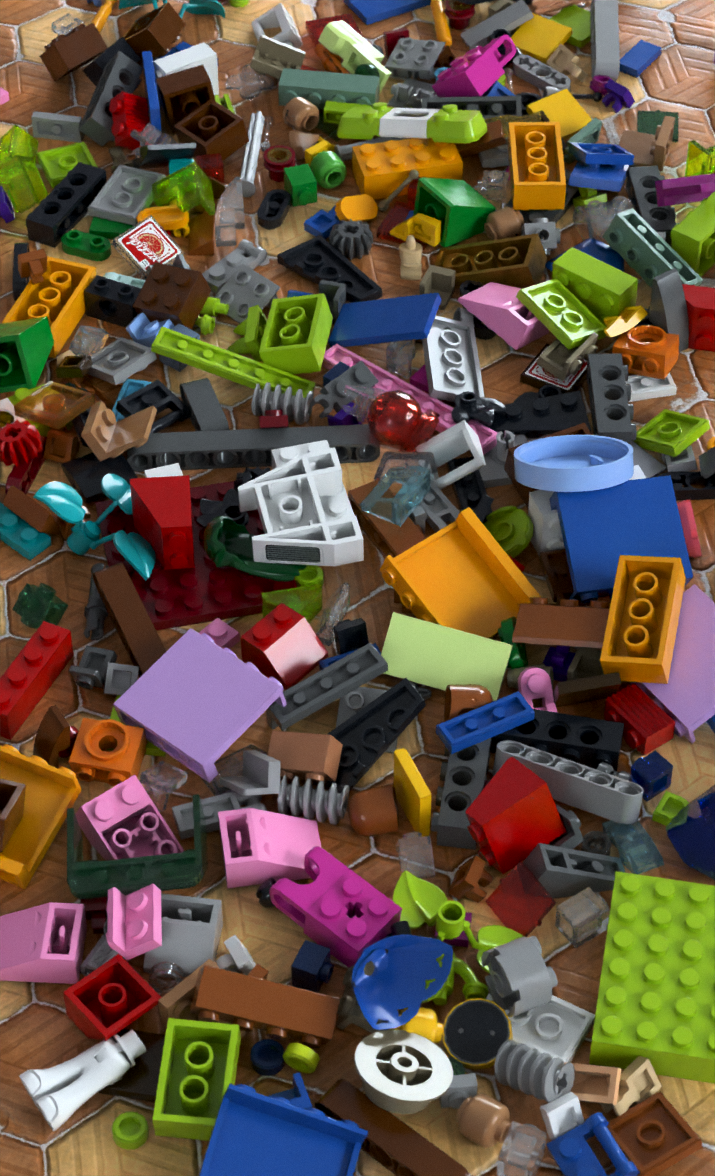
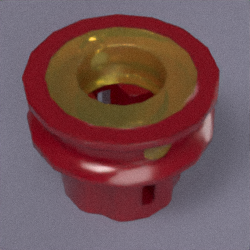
[445,0,475,30]
[263,145,296,182]

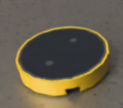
[442,998,513,1070]

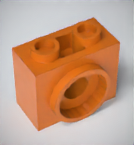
[612,325,679,380]
[69,718,147,787]

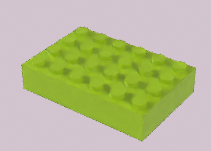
[589,871,715,1084]

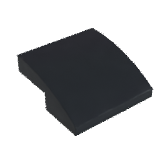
[132,143,196,169]
[61,453,138,504]

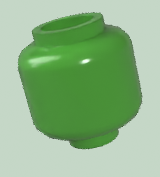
[310,151,347,189]

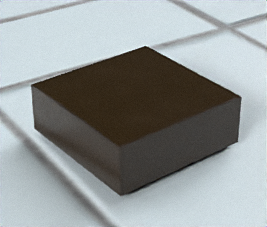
[55,355,93,378]

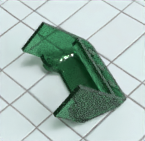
[67,794,208,899]

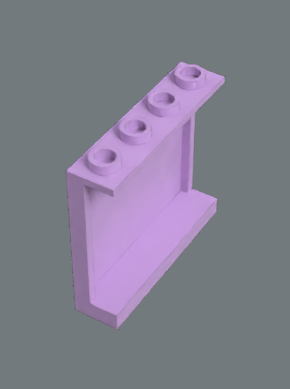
[629,584,715,743]
[113,628,287,783]

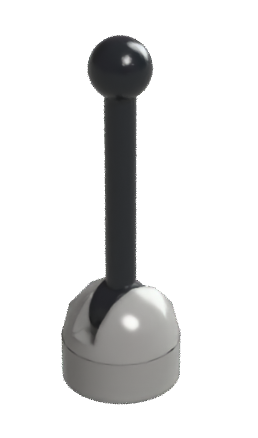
[543,86,602,102]

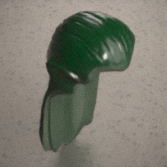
[203,516,307,582]

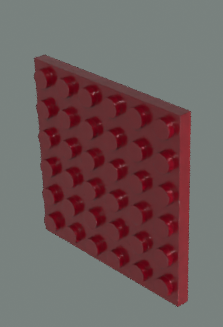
[95,481,300,630]

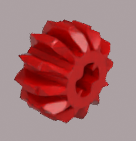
[0,420,42,467]

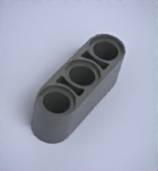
[180,378,229,431]

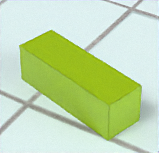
[324,101,372,124]

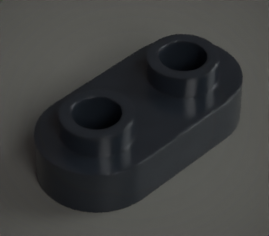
[257,189,291,230]

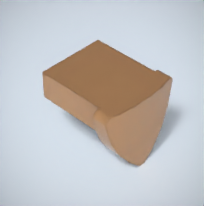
[289,131,323,161]

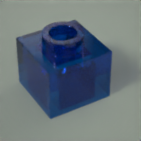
[631,750,673,802]

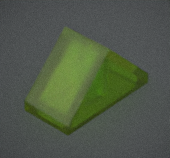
[261,584,323,623]

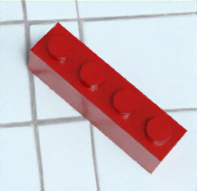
[0,621,74,740]

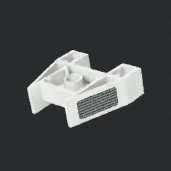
[238,447,364,567]

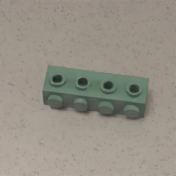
[278,68,380,110]
[603,208,703,287]

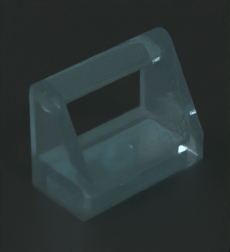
[360,466,430,526]

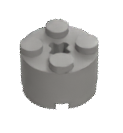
[482,936,558,1018]

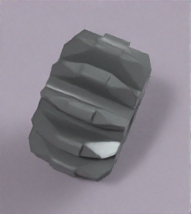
[329,219,373,260]

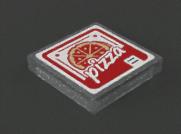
[111,215,185,280]

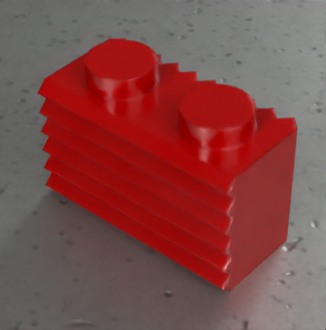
[109,91,152,151]
[604,683,676,756]

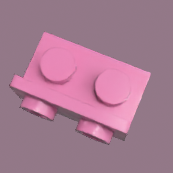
[106,883,162,960]

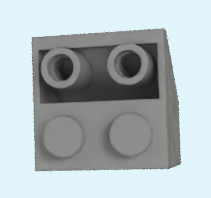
[143,893,223,977]

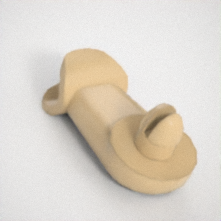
[399,235,422,280]

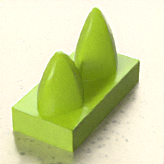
[226,304,267,361]

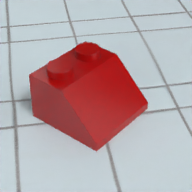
[682,284,715,352]
[241,602,328,690]
[63,954,162,1041]

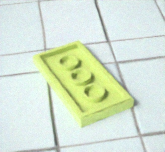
[381,612,513,701]

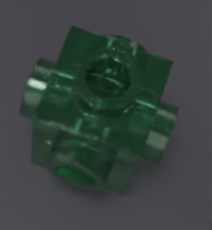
[12,583,68,629]

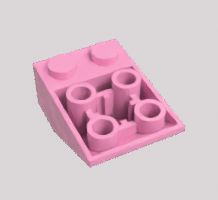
[458,282,549,350]
[74,775,188,891]
[218,808,321,888]
[0,902,87,984]

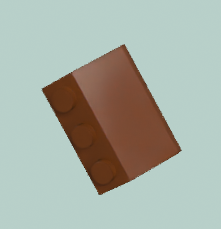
[512,597,610,648]

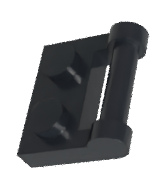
[116,380,190,433]

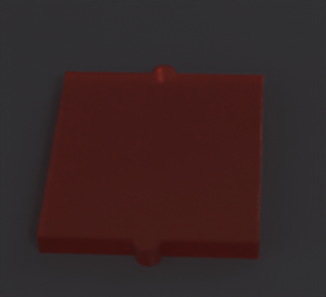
[485,861,556,937]

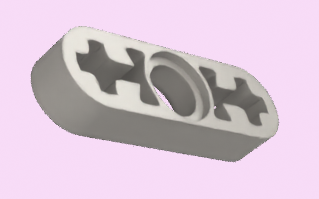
[513,55,571,92]

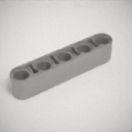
[590,0,620,82]
[492,740,644,824]

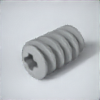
[251,382,313,425]
[278,774,349,825]
[494,1039,575,1103]

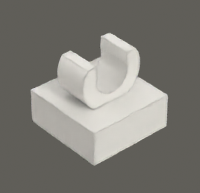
[216,935,256,975]
[540,1092,585,1140]

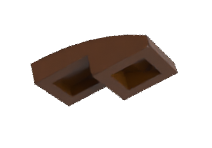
[33,705,70,768]

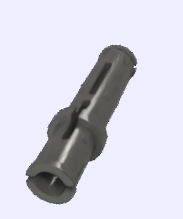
[84,563,109,640]

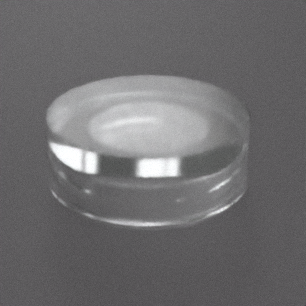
[149,962,184,994]

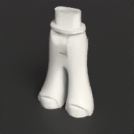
[19,1029,147,1132]

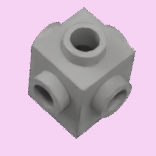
[521,218,561,256]

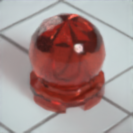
[367,390,440,462]

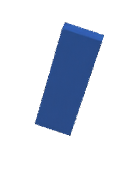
[436,691,535,754]

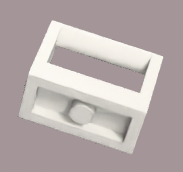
[251,3,303,48]
[416,420,486,490]

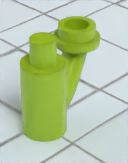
[195,297,229,335]
[433,952,489,1006]

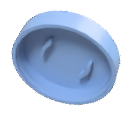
[514,435,634,492]

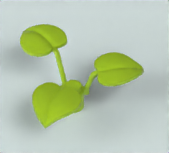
[392,870,525,1003]

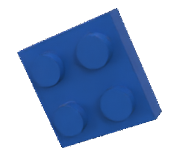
[568,143,634,169]

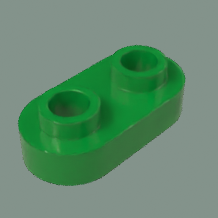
[61,230,111,261]
[498,616,528,669]

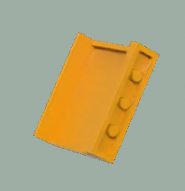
[380,507,541,639]
[0,744,82,889]

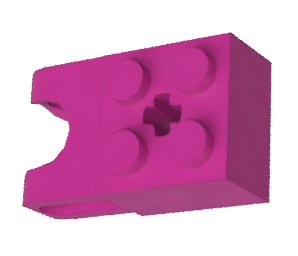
[432,34,517,97]
[269,846,402,968]

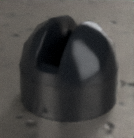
[256,878,276,908]

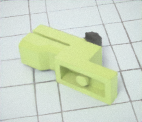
[318,20,391,92]

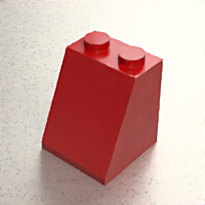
[130,475,195,570]
[465,757,566,875]

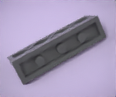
[266,642,388,731]

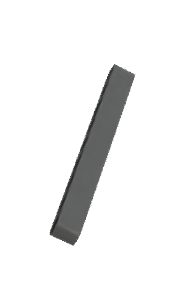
[127,424,381,472]

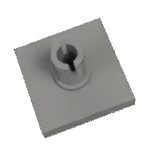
[470,430,527,488]

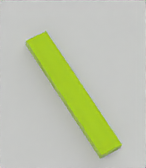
[151,326,316,398]

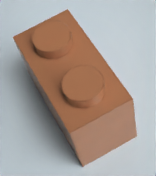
[268,731,343,785]

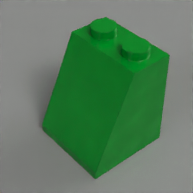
[413,177,496,247]
[0,316,54,393]

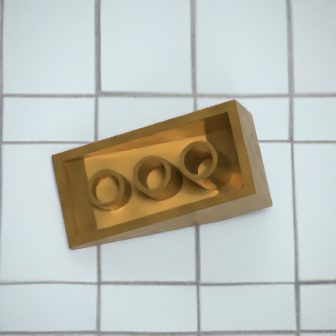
[435,234,547,289]

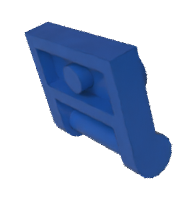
[546,1112,639,1176]

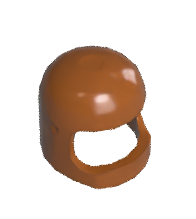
[444,684,493,722]
[348,783,399,837]

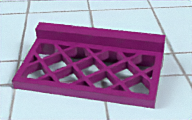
[655,173,715,207]

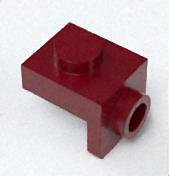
[259,410,288,429]

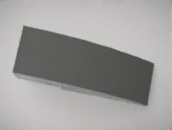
[649,268,689,352]

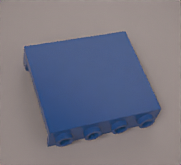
[549,475,693,604]
[198,1084,368,1176]

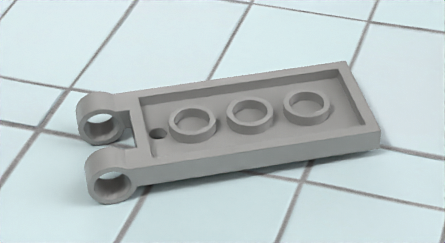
[422,307,485,402]

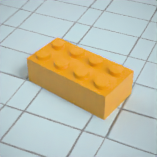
[508,122,566,211]
[352,138,463,200]
[2,256,97,358]
[600,555,686,684]

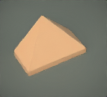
[564,1062,621,1105]

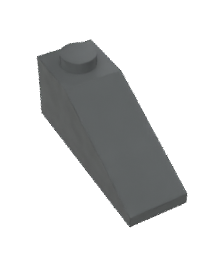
[518,843,625,899]

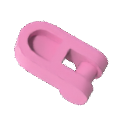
[518,667,557,713]

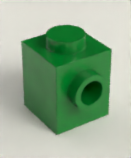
[284,164,317,207]

